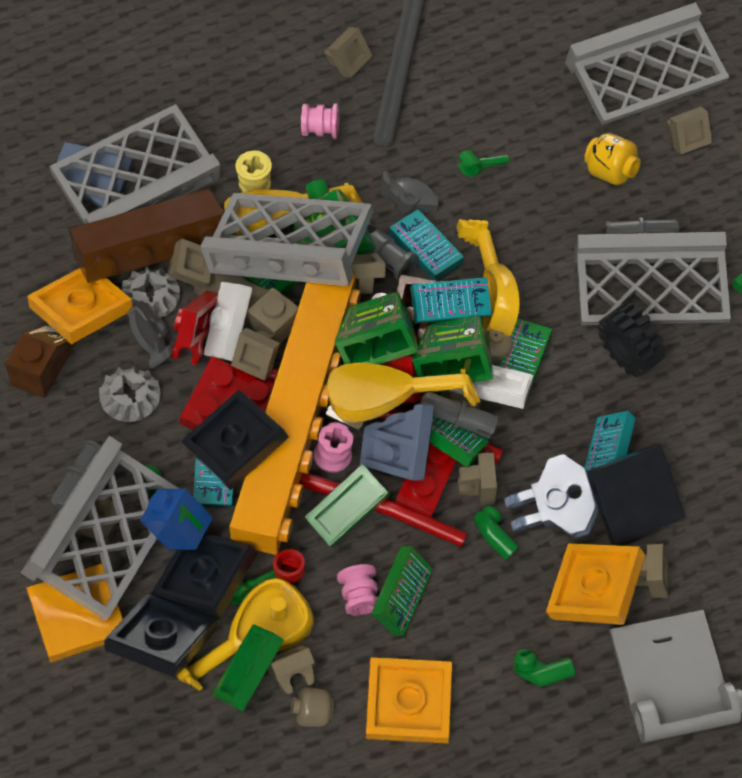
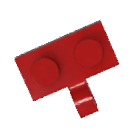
[172,290,218,365]

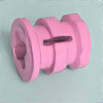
[301,103,340,139]
[314,423,353,473]
[337,564,378,616]

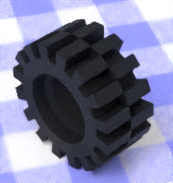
[597,303,666,377]

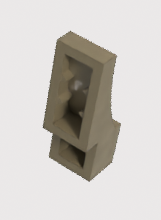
[194,273,298,344]

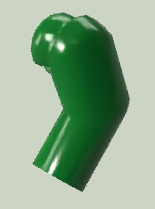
[474,506,519,560]
[513,649,575,687]

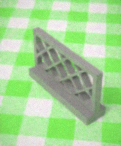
[565,2,729,125]
[50,104,220,224]
[200,193,374,286]
[574,232,731,325]
[20,436,179,621]

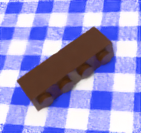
[69,189,224,283]

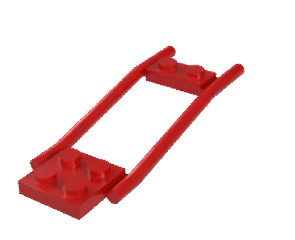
[179,356,503,547]

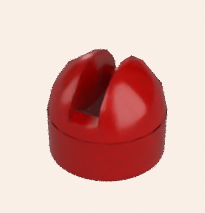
[273,549,305,585]

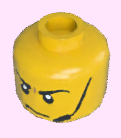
[584,133,641,185]

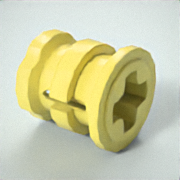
[235,150,272,192]

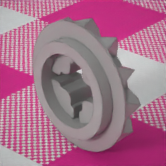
[121,266,180,318]
[99,365,161,422]

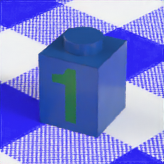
[140,489,213,550]

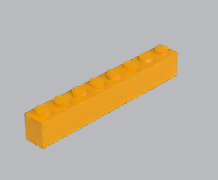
[230,274,361,555]

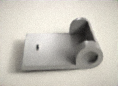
[609,610,742,743]

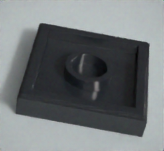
[181,389,289,490]
[586,443,685,546]
[151,533,258,619]
[104,593,217,678]

